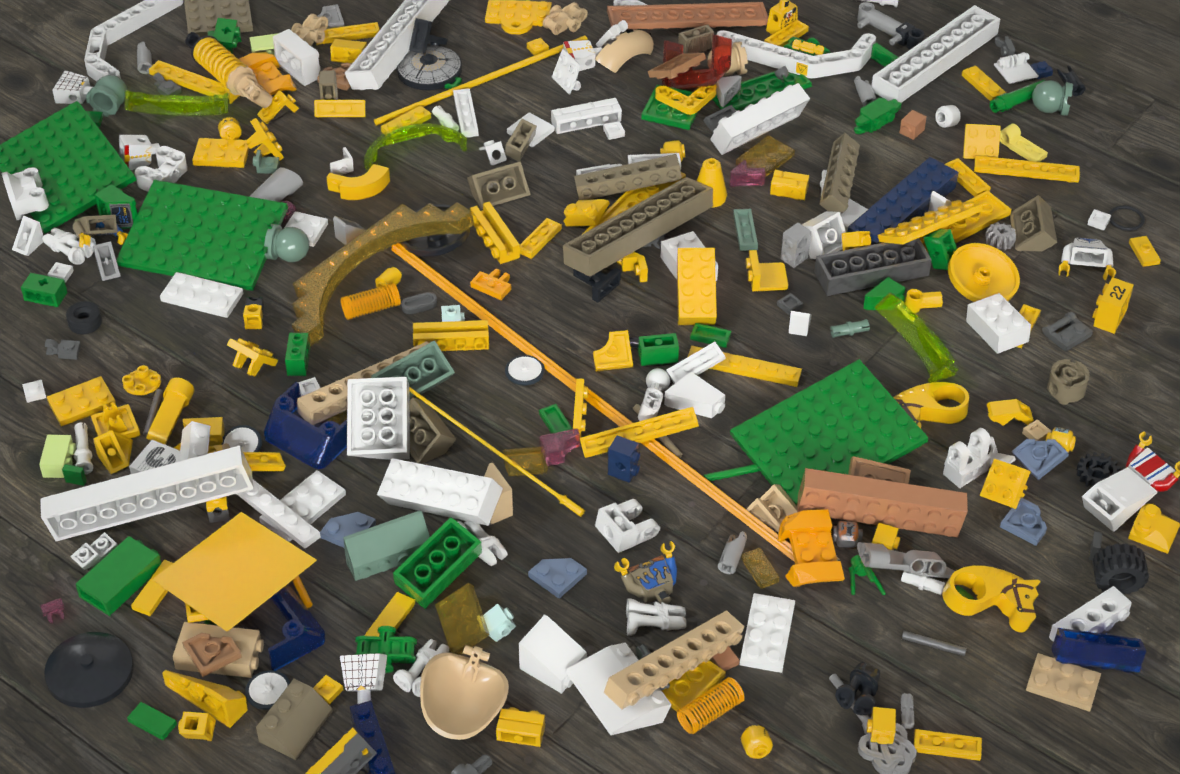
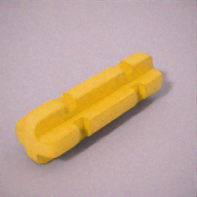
[792,39,824,55]

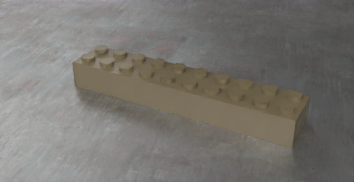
[563,177,713,276]

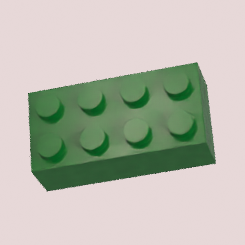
[393,517,482,609]

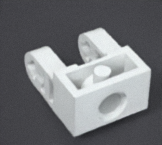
[943,428,991,488]
[595,499,660,553]

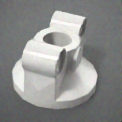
[2,168,49,220]

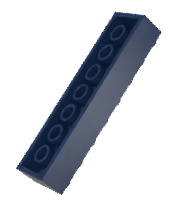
[847,157,959,247]

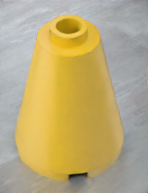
[697,158,727,208]

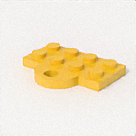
[485,0,552,34]

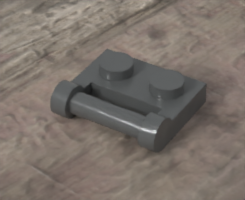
[1042,311,1093,352]

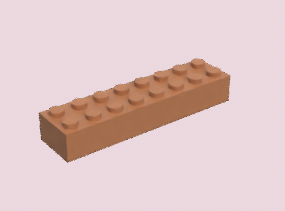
[797,468,968,537]

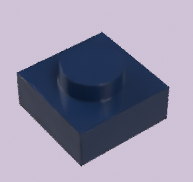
[1030,61,1053,79]

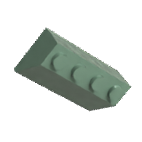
[371,340,455,401]
[343,510,430,581]

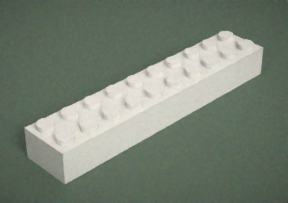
[345,0,449,90]
[872,5,1000,103]
[41,446,254,541]

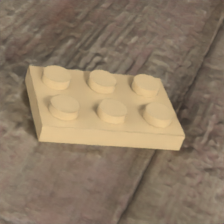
[1026,653,1101,712]

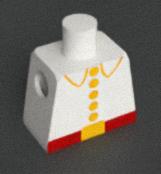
[563,40,602,71]
[119,135,160,170]

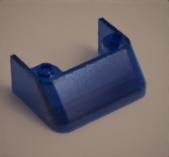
[264,382,347,469]
[268,585,326,671]

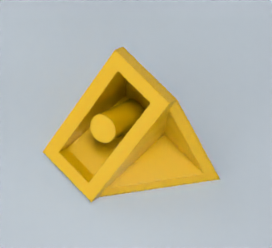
[93,430,133,474]

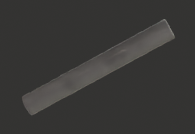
[143,389,163,437]
[902,631,967,656]

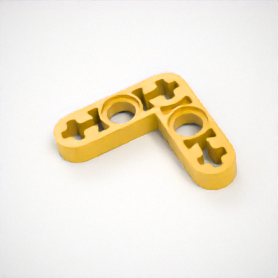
[655,82,717,115]

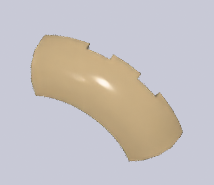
[595,30,654,73]

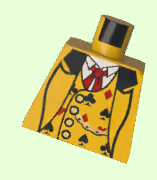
[766,0,798,35]

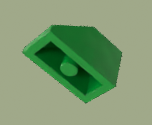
[863,277,905,310]

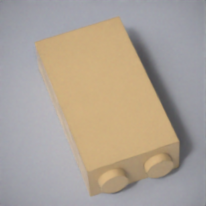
[173,622,264,678]

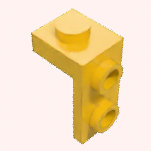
[257,90,299,124]

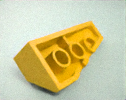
[162,670,248,728]

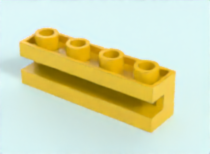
[469,202,520,264]
[413,320,489,351]

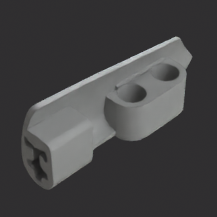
[249,168,303,202]
[857,542,955,578]

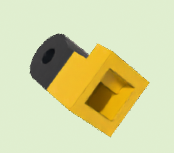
[243,297,264,329]

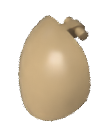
[420,645,509,740]

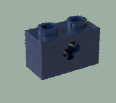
[608,435,640,483]

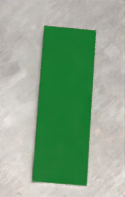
[712,71,812,111]

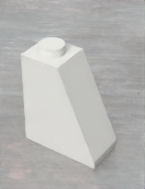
[664,372,725,418]

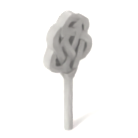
[829,674,917,774]

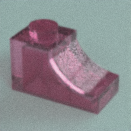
[540,428,580,466]

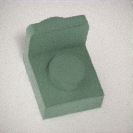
[253,150,280,174]

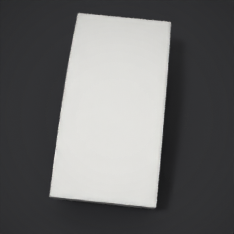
[70,532,118,570]

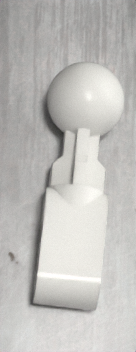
[638,368,670,421]

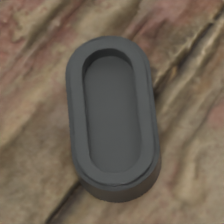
[401,292,437,314]

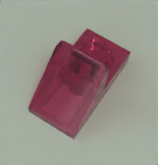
[730,160,765,187]

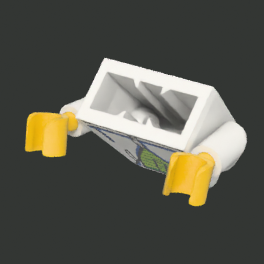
[1058,238,1116,280]

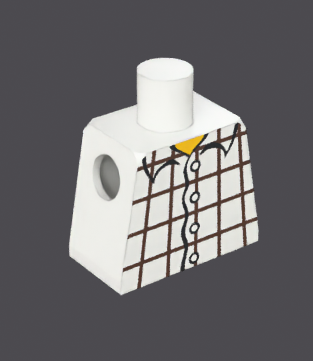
[53,71,93,104]
[340,653,387,704]

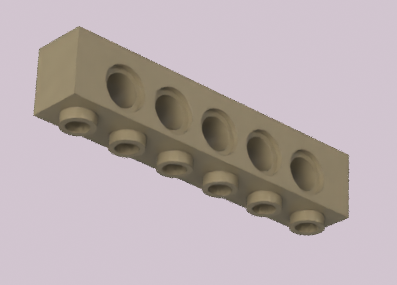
[820,133,860,213]
[574,154,682,200]

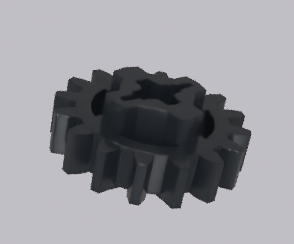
[1076,452,1121,487]

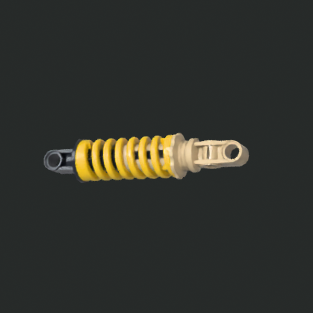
[185,32,272,108]

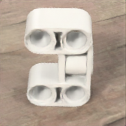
[135,146,187,191]

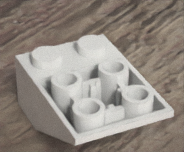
[1082,467,1158,532]

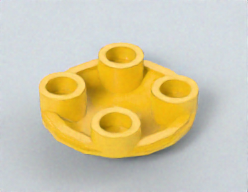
[122,365,161,395]

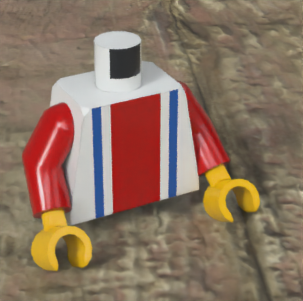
[1126,431,1180,492]

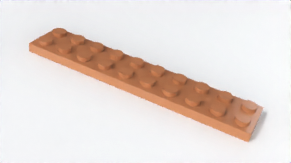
[607,2,769,30]

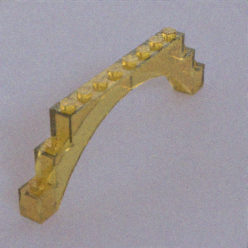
[292,202,474,347]

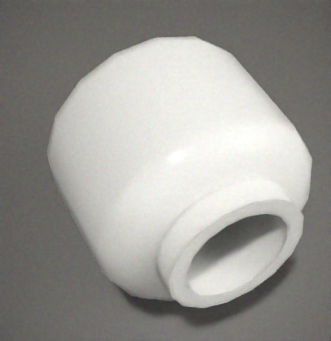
[935,105,961,128]

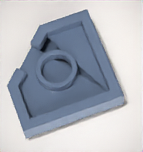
[1012,439,1069,480]
[1000,498,1047,546]
[320,512,376,548]
[528,558,587,599]

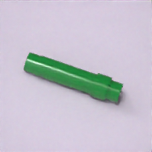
[989,80,1045,113]

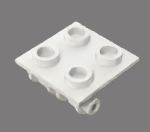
[552,49,581,95]
[994,52,1038,84]

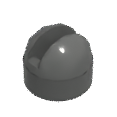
[774,66,789,80]

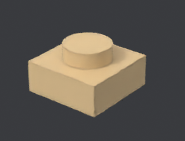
[1022,420,1051,441]

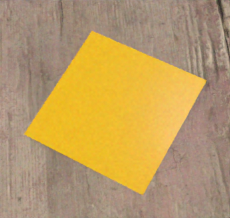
[152,512,317,632]

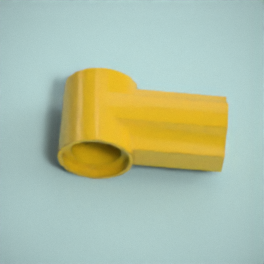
[904,289,943,314]

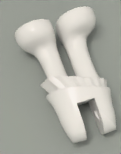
[42,228,96,265]
[457,521,508,566]
[626,598,686,636]
[393,639,449,697]

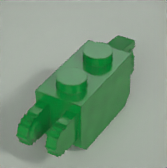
[854,98,902,134]

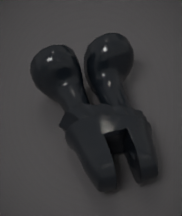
[835,662,880,715]

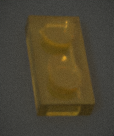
[742,548,779,589]

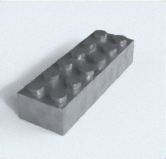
[814,238,932,296]

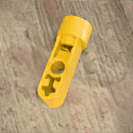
[146,378,195,445]

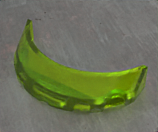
[125,90,230,116]
[364,124,467,172]
[875,293,959,383]

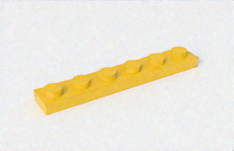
[149,60,240,104]
[974,156,1080,183]
[687,346,802,387]
[580,407,699,458]

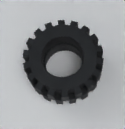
[1092,543,1149,595]

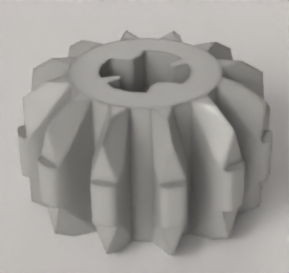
[985,222,1016,251]

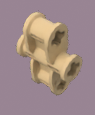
[543,2,588,35]
[291,14,328,46]

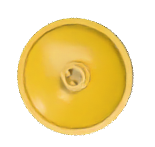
[948,243,1020,302]

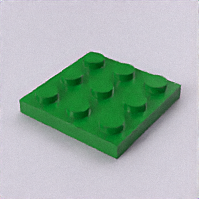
[641,84,703,130]

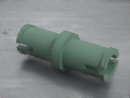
[830,319,870,338]

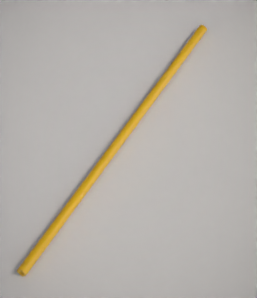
[374,36,588,126]

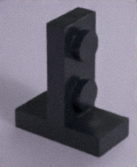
[409,18,448,54]
[573,267,621,303]

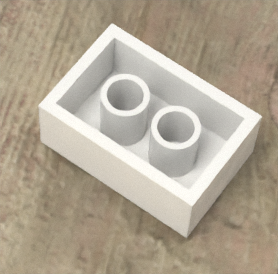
[273,29,321,86]
[660,231,718,281]
[966,293,1031,354]

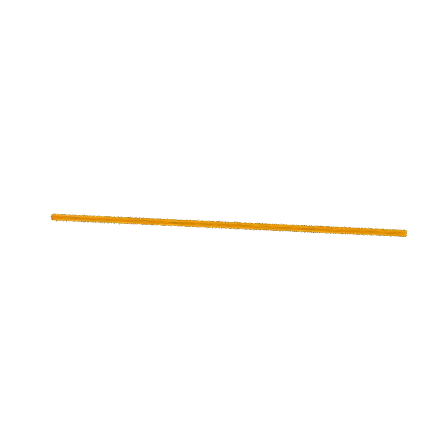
[391,242,794,561]

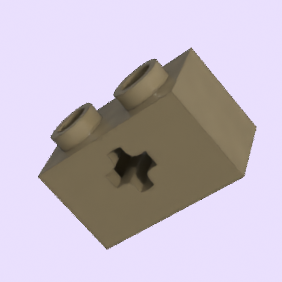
[505,119,537,162]

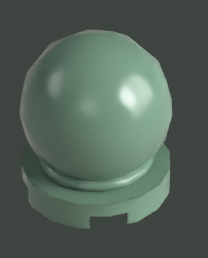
[86,75,128,117]
[1032,80,1073,116]
[264,224,309,262]

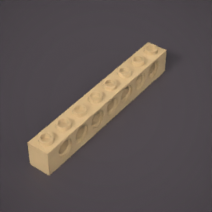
[297,342,429,426]
[604,610,745,709]

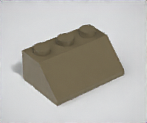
[467,161,531,209]
[1010,195,1057,251]
[409,397,456,464]
[256,679,333,760]

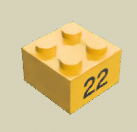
[1092,277,1134,334]

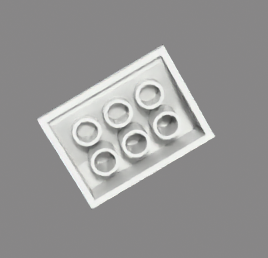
[347,377,410,460]
[565,643,672,735]

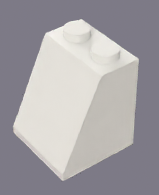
[519,615,587,694]

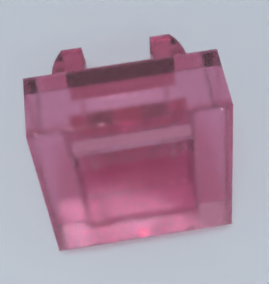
[40,598,64,624]

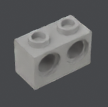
[781,223,811,268]

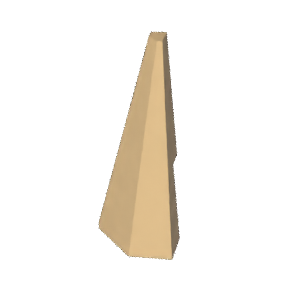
[746,484,839,561]

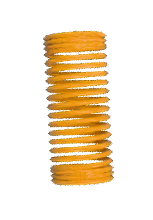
[341,283,401,320]
[677,677,744,734]

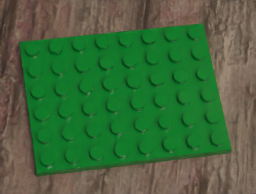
[0,100,137,234]
[116,180,288,291]
[730,359,928,506]

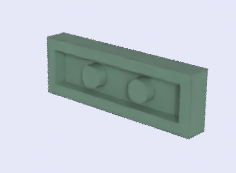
[733,209,758,251]

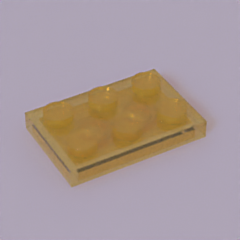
[735,135,795,180]
[435,583,490,655]

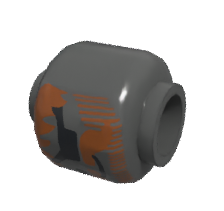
[832,521,863,548]

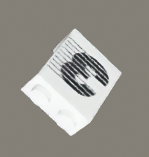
[129,440,180,474]

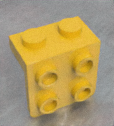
[746,250,788,291]

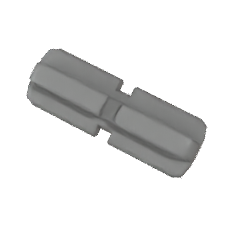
[901,693,914,729]

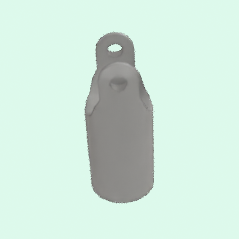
[137,42,152,74]
[854,76,876,106]
[718,531,747,574]

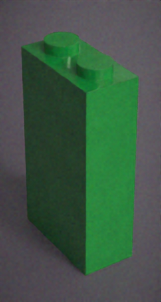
[76,536,161,616]

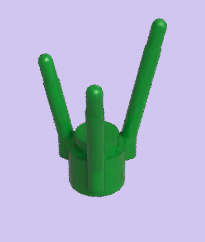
[849,555,886,595]

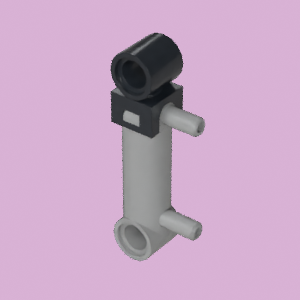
[857,2,924,50]

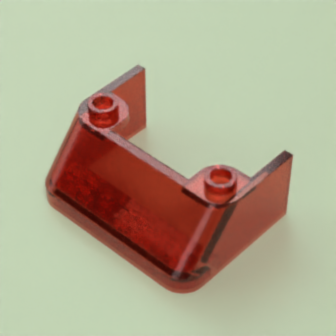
[662,35,732,90]

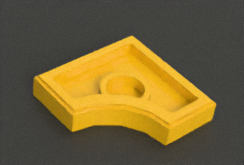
[593,330,633,371]

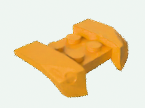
[239,52,297,95]
[778,510,845,587]

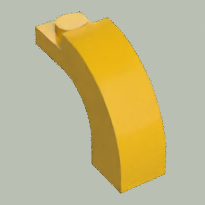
[327,164,390,200]

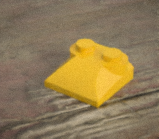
[564,199,610,226]
[1128,504,1180,554]

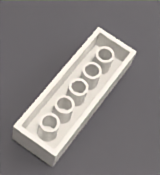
[710,83,810,155]
[377,458,503,526]

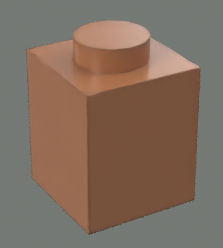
[899,110,926,140]

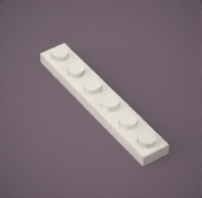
[237,480,320,549]

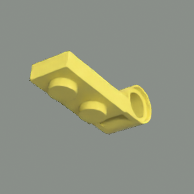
[999,124,1048,162]

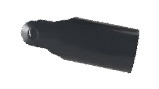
[1057,65,1086,97]

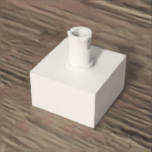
[802,211,846,259]

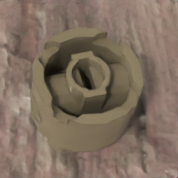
[1047,359,1090,405]

